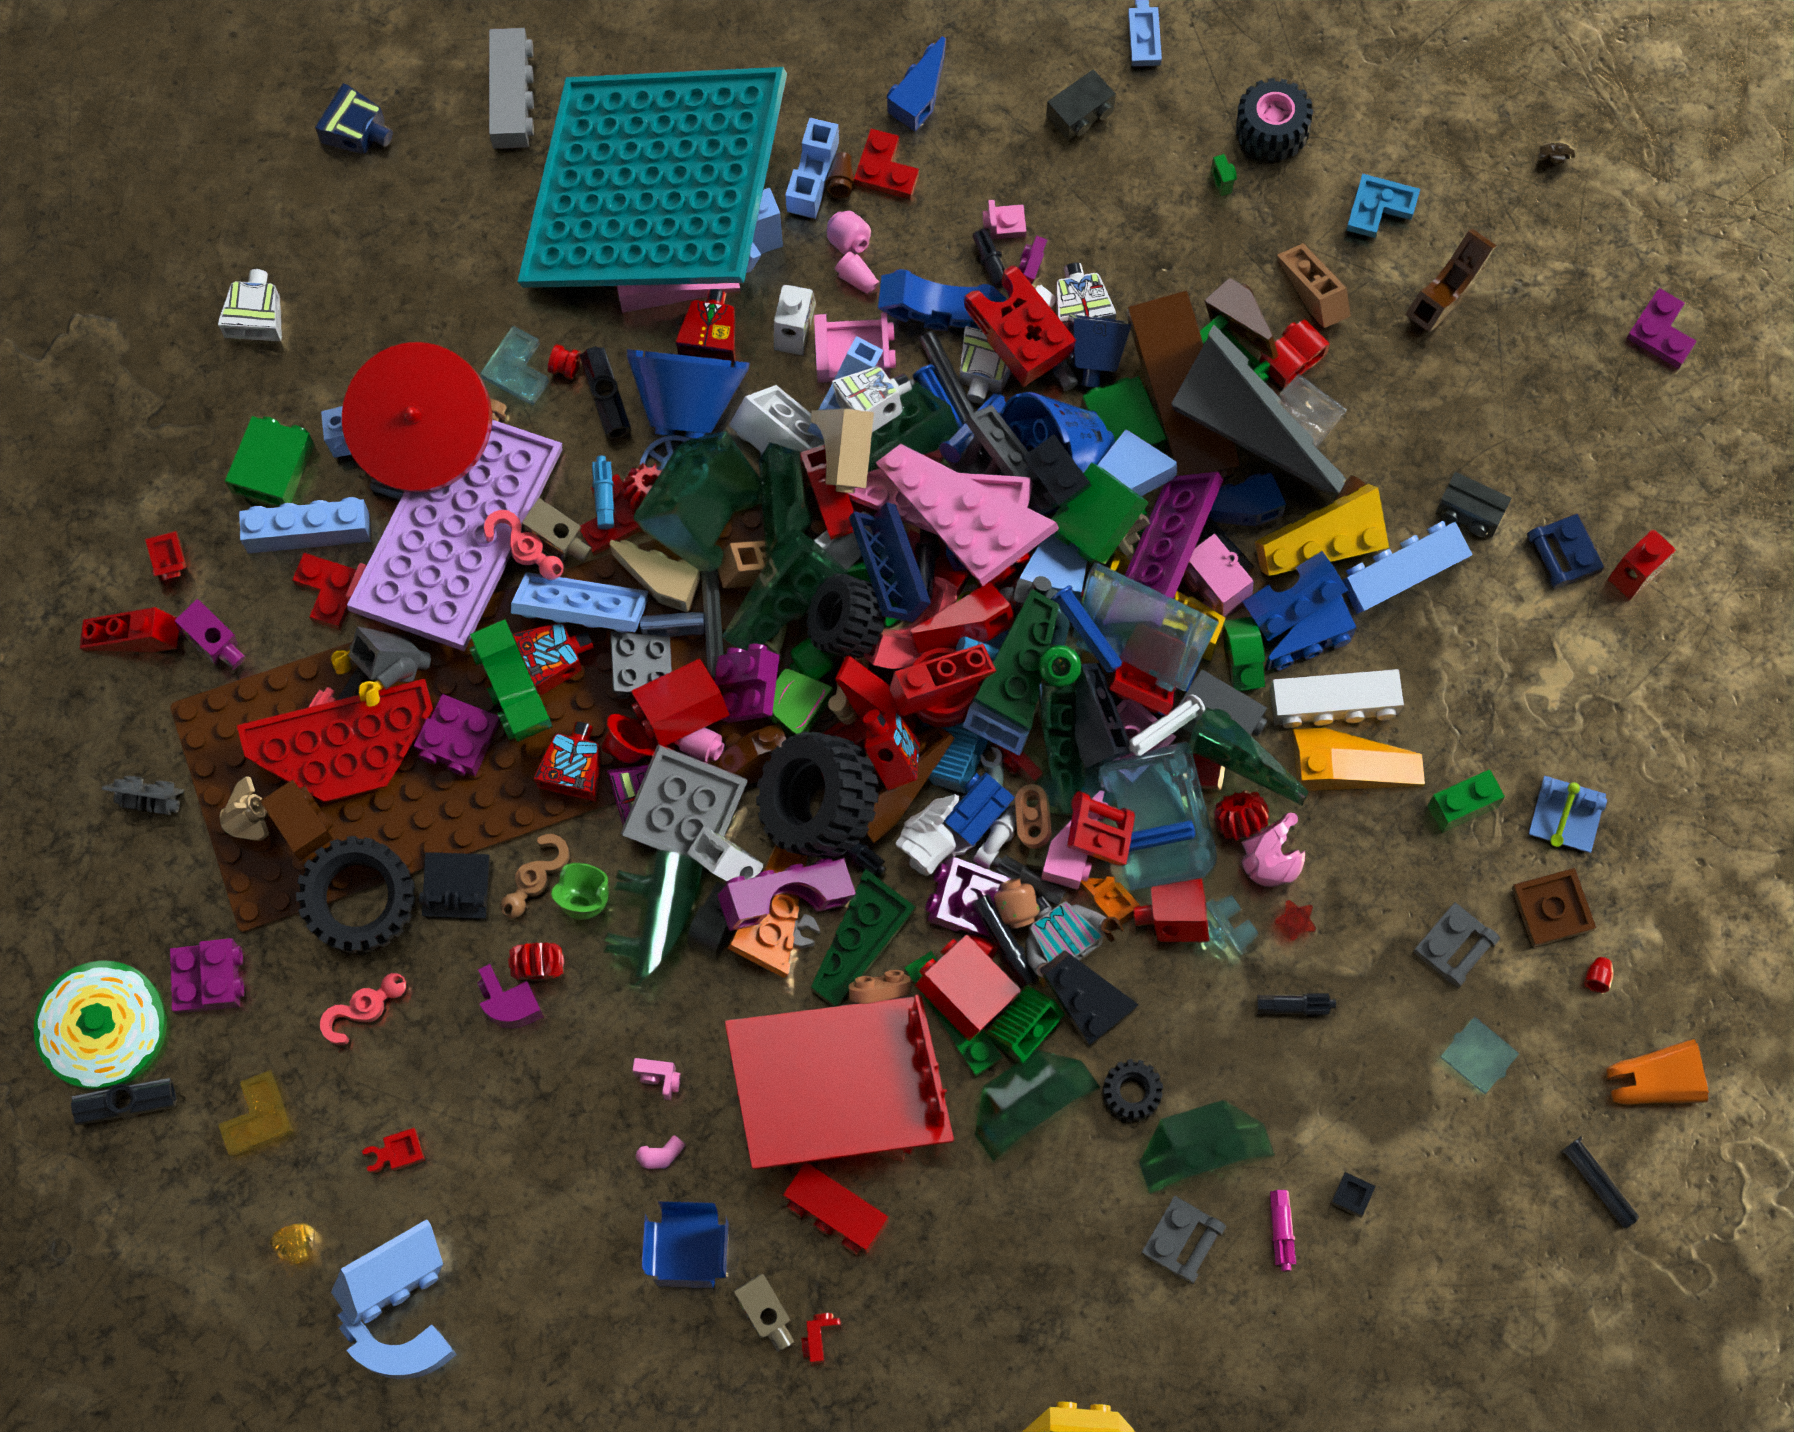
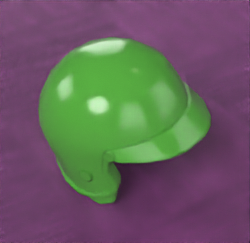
[551,863,609,920]

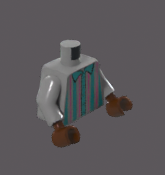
[1025,896,1124,987]

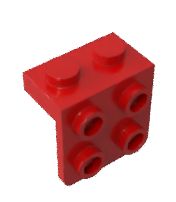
[1109,623,1194,716]

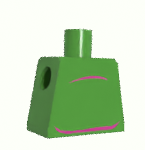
[767,669,833,737]

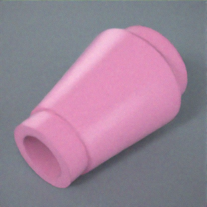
[835,251,880,295]

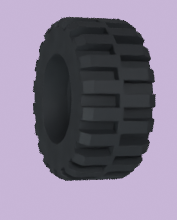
[756,732,879,858]

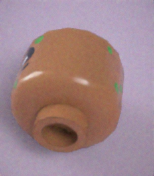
[994,879,1040,929]

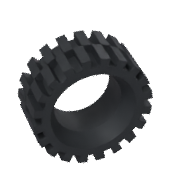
[296,836,416,953]

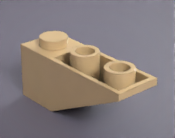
[610,540,701,613]

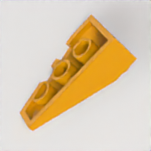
[1292,728,1425,791]

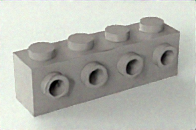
[489,28,534,149]

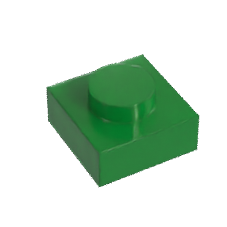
[1210,154,1237,196]

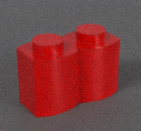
[1259,319,1330,389]

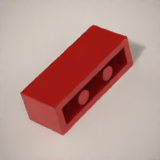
[783,1162,889,1255]

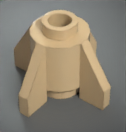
[220,777,269,841]

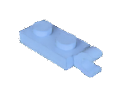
[1128,0,1162,66]

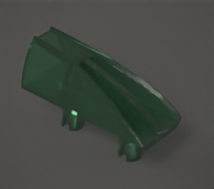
[603,850,703,986]

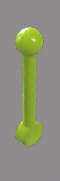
[1550,782,1580,847]

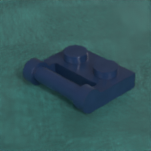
[1527,514,1605,589]

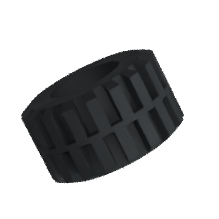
[806,573,886,659]

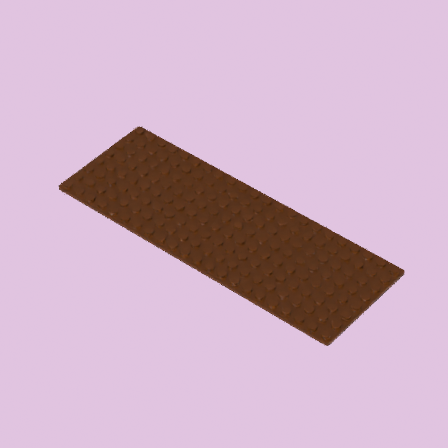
[170,487,894,933]

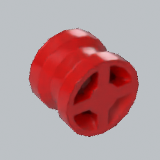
[547,344,581,380]

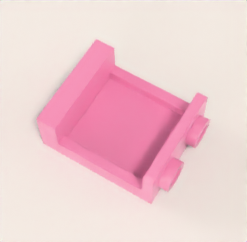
[814,312,896,383]

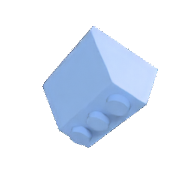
[331,1219,443,1325]

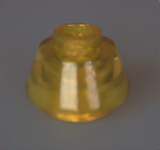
[270,1223,315,1265]

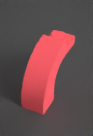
[864,576,958,669]

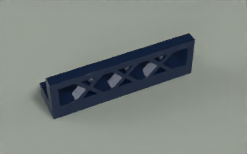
[849,502,931,622]

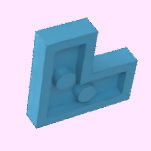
[1346,173,1420,238]

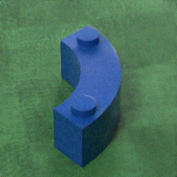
[878,269,1006,331]

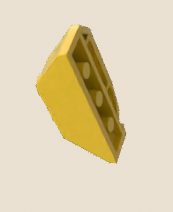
[1022,1402,1135,1432]

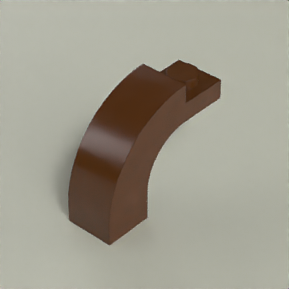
[1405,228,1497,332]

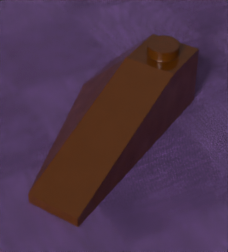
[865,726,954,843]

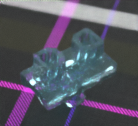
[1202,894,1259,956]

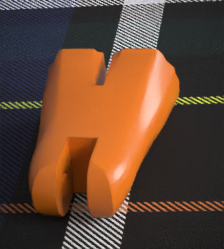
[1606,1039,1709,1105]

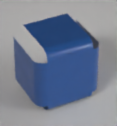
[642,1201,729,1288]

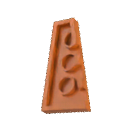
[727,845,807,978]

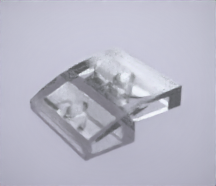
[1279,374,1347,448]

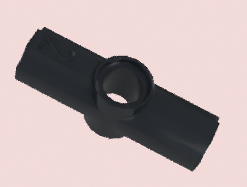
[580,346,631,439]
[71,1078,177,1126]

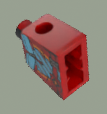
[513,623,594,696]
[863,709,920,791]
[534,722,601,802]

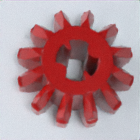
[622,462,675,516]
[1214,790,1269,840]
[508,942,564,981]

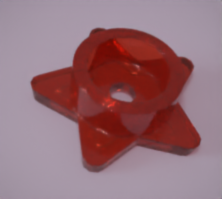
[1275,900,1316,941]

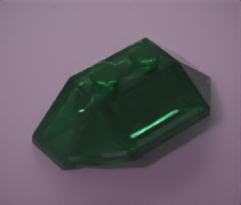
[759,442,813,560]
[975,1050,1101,1162]
[1139,1100,1275,1195]

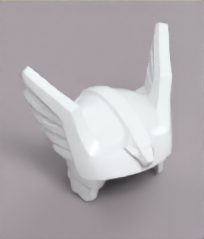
[896,794,983,876]

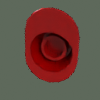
[602,714,675,764]

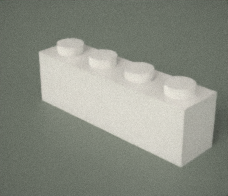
[1270,669,1404,728]

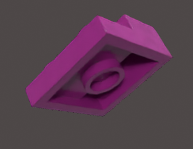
[715,644,780,723]
[414,694,501,776]
[925,857,1011,940]
[170,938,244,1014]

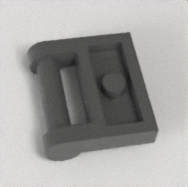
[1413,902,1500,987]
[1141,1196,1226,1284]

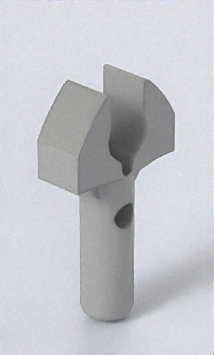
[793,913,820,949]

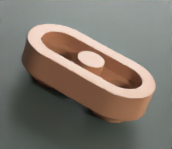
[1015,784,1051,849]
[849,970,911,1004]

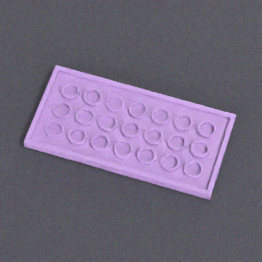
[347,420,563,651]

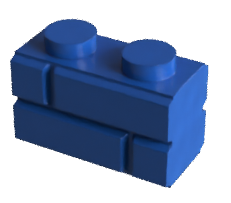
[944,772,1015,846]

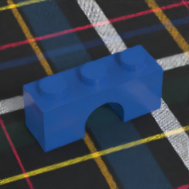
[1242,551,1348,641]

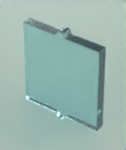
[1441,1017,1519,1094]

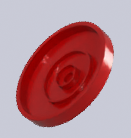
[342,342,492,492]

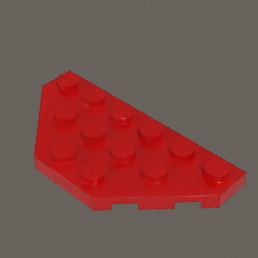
[237,679,433,803]

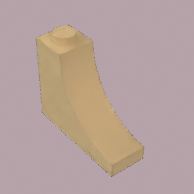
[811,408,874,494]

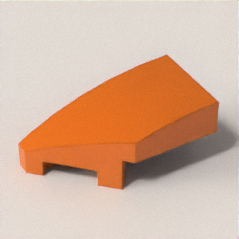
[1080,876,1140,925]

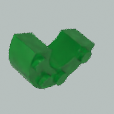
[469,619,553,742]

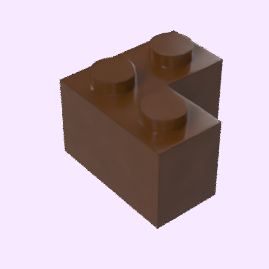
[260,780,333,861]

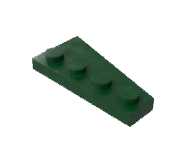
[972,589,1060,732]
[811,869,916,1007]

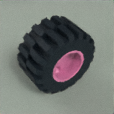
[1236,78,1313,161]

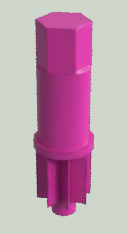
[1270,1190,1296,1272]

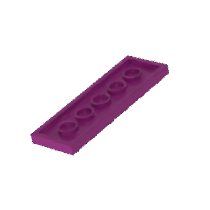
[1104,472,1224,632]

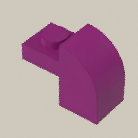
[477,964,544,1029]

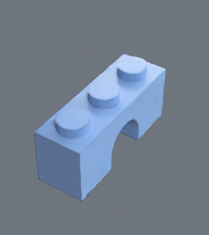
[786,118,839,219]

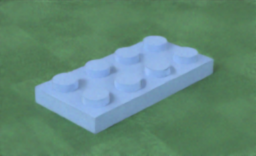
[511,572,648,633]

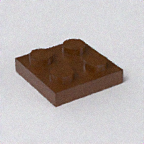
[1512,868,1596,948]

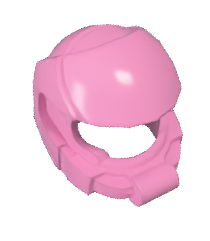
[1241,813,1305,887]

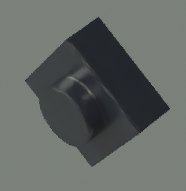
[1331,1172,1376,1218]

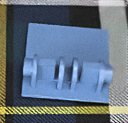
[1528,776,1607,853]

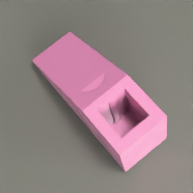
[1041,790,1108,890]

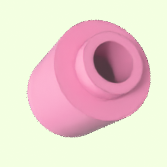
[674,727,724,764]

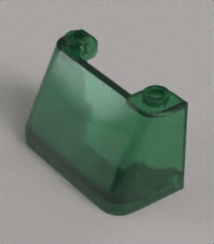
[634,431,765,572]

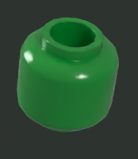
[789,638,837,681]
[1038,645,1081,687]

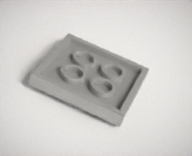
[621,745,748,866]

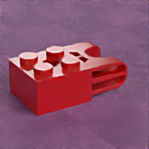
[964,266,1076,387]

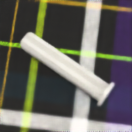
[1128,694,1205,756]

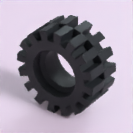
[1102,1059,1163,1123]

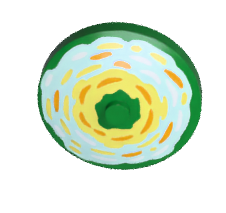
[34,961,167,1091]

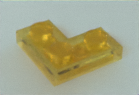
[218,1070,294,1157]

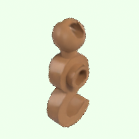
[500,834,570,918]

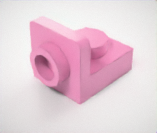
[982,200,1026,240]
[633,1058,681,1100]

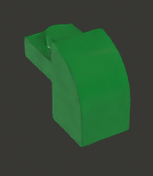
[1222,616,1265,691]

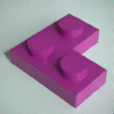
[1018,235,1047,284]
[1627,288,1697,369]

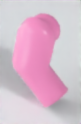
[636,1135,686,1169]

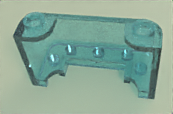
[1072,562,1219,692]
[1098,742,1217,890]

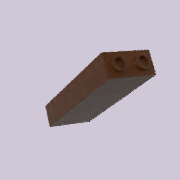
[1126,290,1240,479]

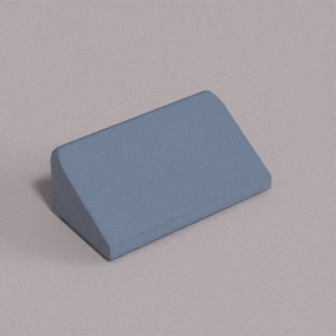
[640,612,705,637]

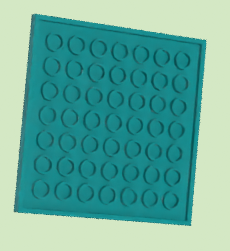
[518,67,787,288]

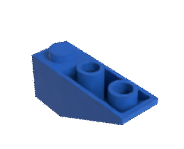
[886,36,946,131]
[1208,472,1286,526]
[1265,595,1357,671]

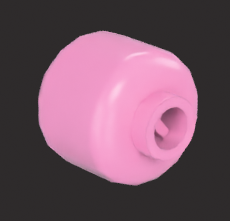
[827,211,871,255]

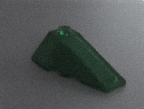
[722,527,850,651]
[1187,707,1309,806]

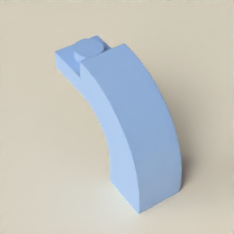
[807,336,883,440]
[337,1311,457,1379]

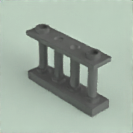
[946,405,1059,515]

